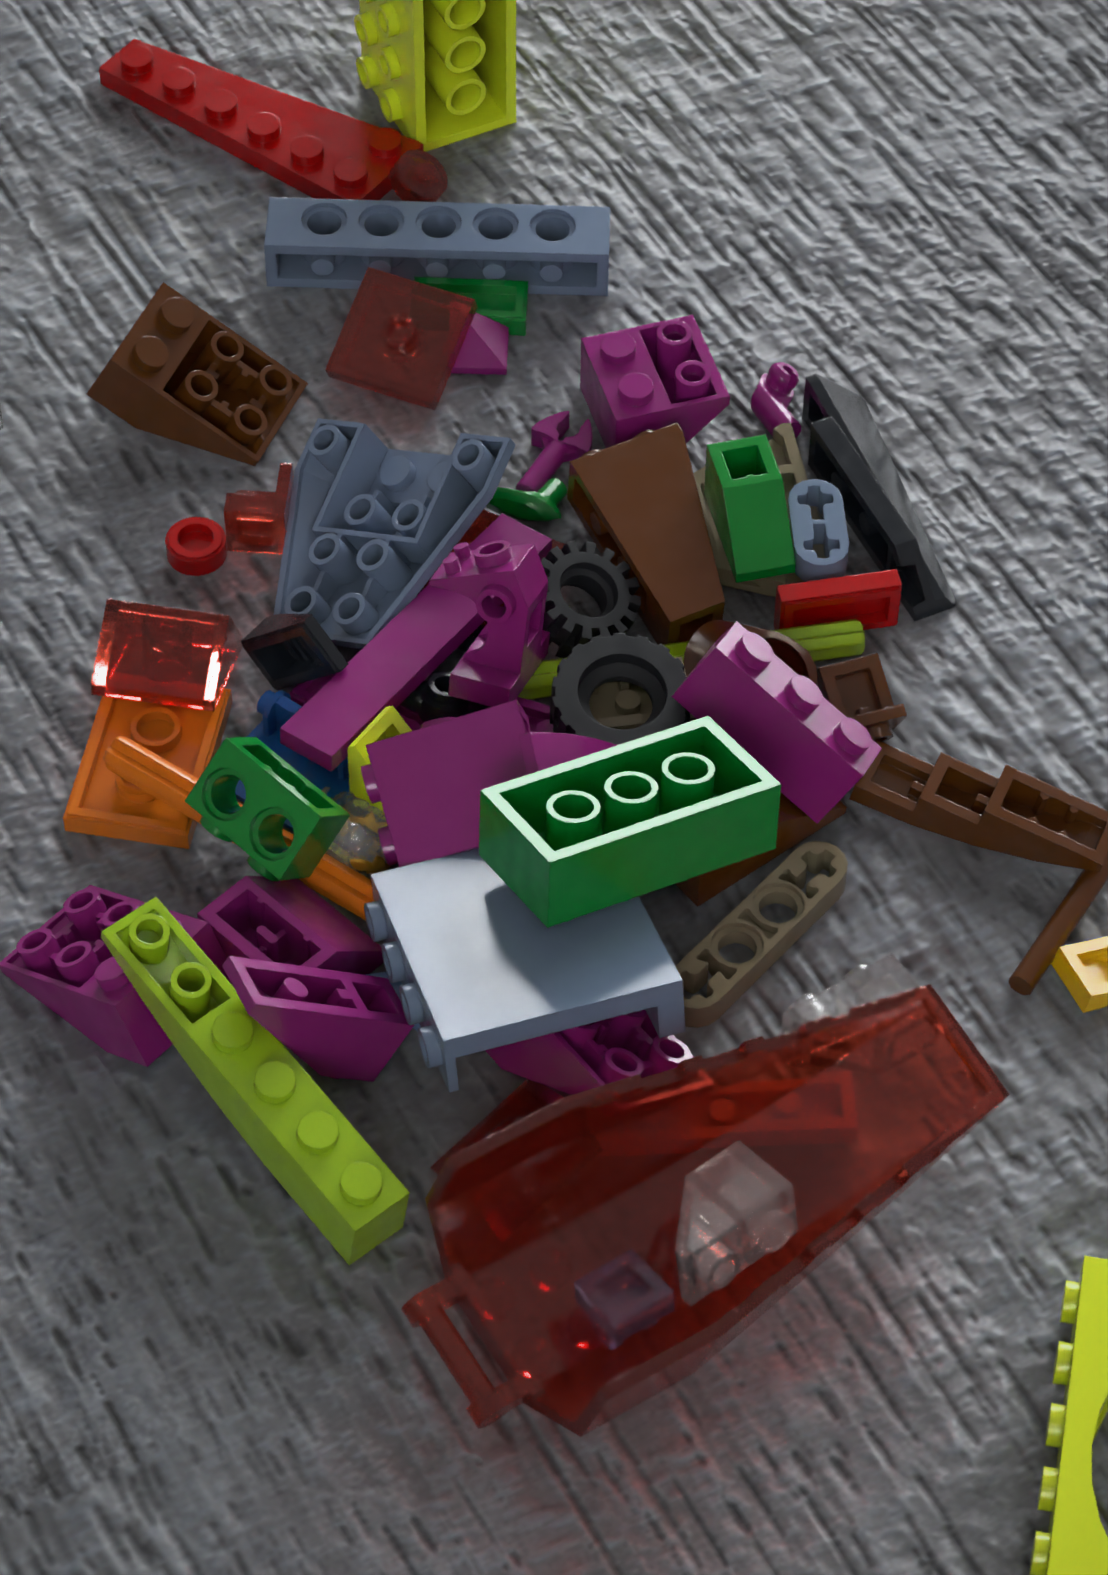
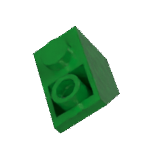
[704,434,796,583]

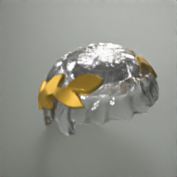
[322,786,392,874]

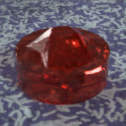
[389,150,448,202]

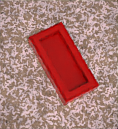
[773,569,902,630]

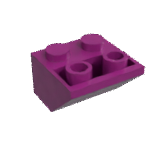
[580,315,730,448]
[197,875,384,975]

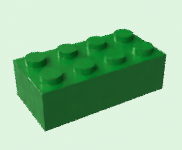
[479,716,781,928]

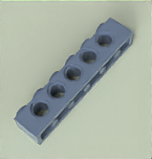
[264,197,611,296]

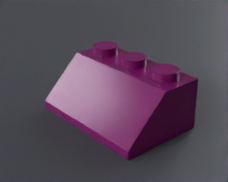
[671,621,882,824]

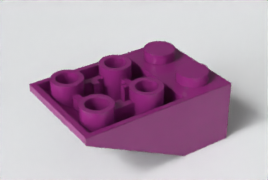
[0,885,232,1067]
[485,1010,711,1109]

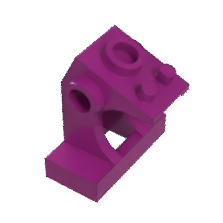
[429,540,550,707]

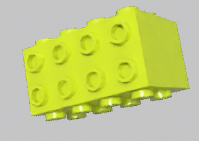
[354,0,516,152]

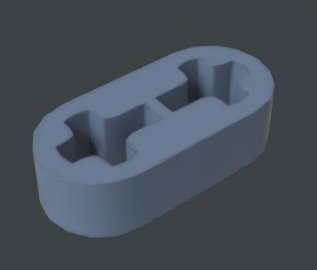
[787,479,849,582]

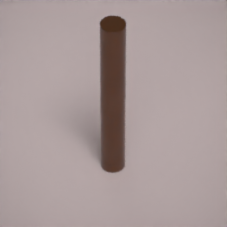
[1009,855,1108,995]

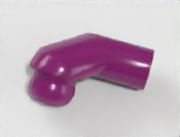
[750,362,802,438]

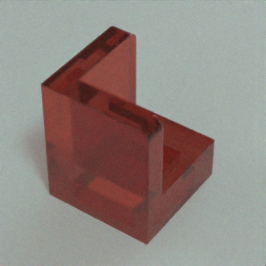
[224,462,294,554]

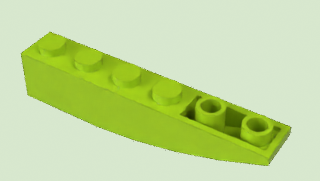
[101,897,410,1265]

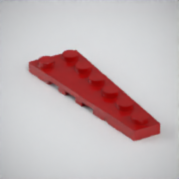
[99,39,424,200]

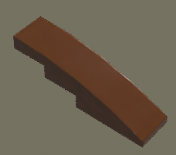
[849,740,1108,872]

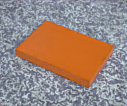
[63,672,233,849]

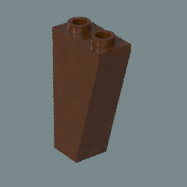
[567,422,725,645]

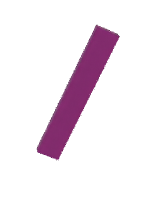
[280,513,552,772]

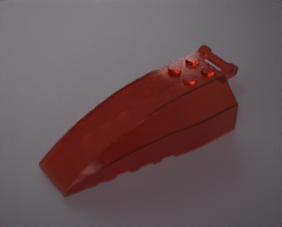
[401,984,1009,1437]

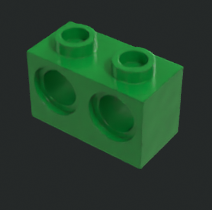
[185,737,350,881]

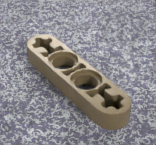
[676,841,848,1028]

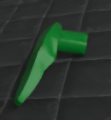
[486,478,567,522]

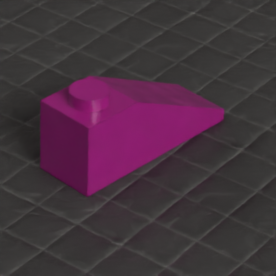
[222,956,414,1082]

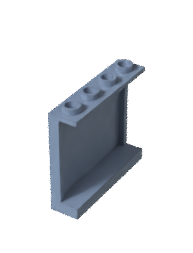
[364,848,686,1092]

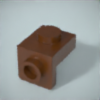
[817,653,907,742]

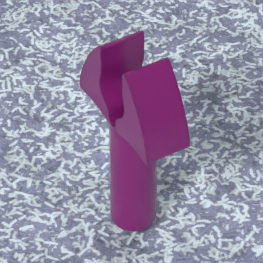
[516,411,592,492]

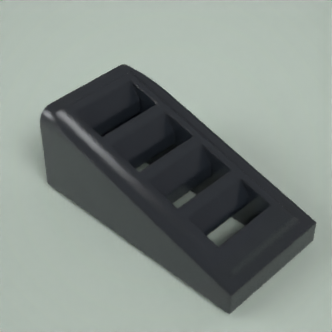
[240,614,348,690]

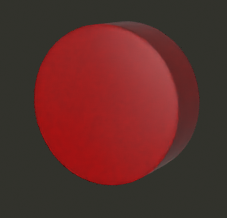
[165,517,227,576]

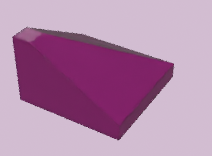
[449,305,509,375]

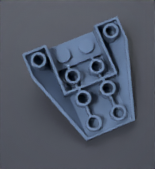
[274,418,516,649]

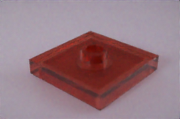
[325,267,478,410]

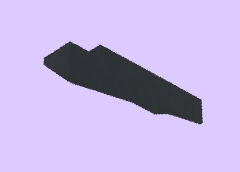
[802,373,956,622]

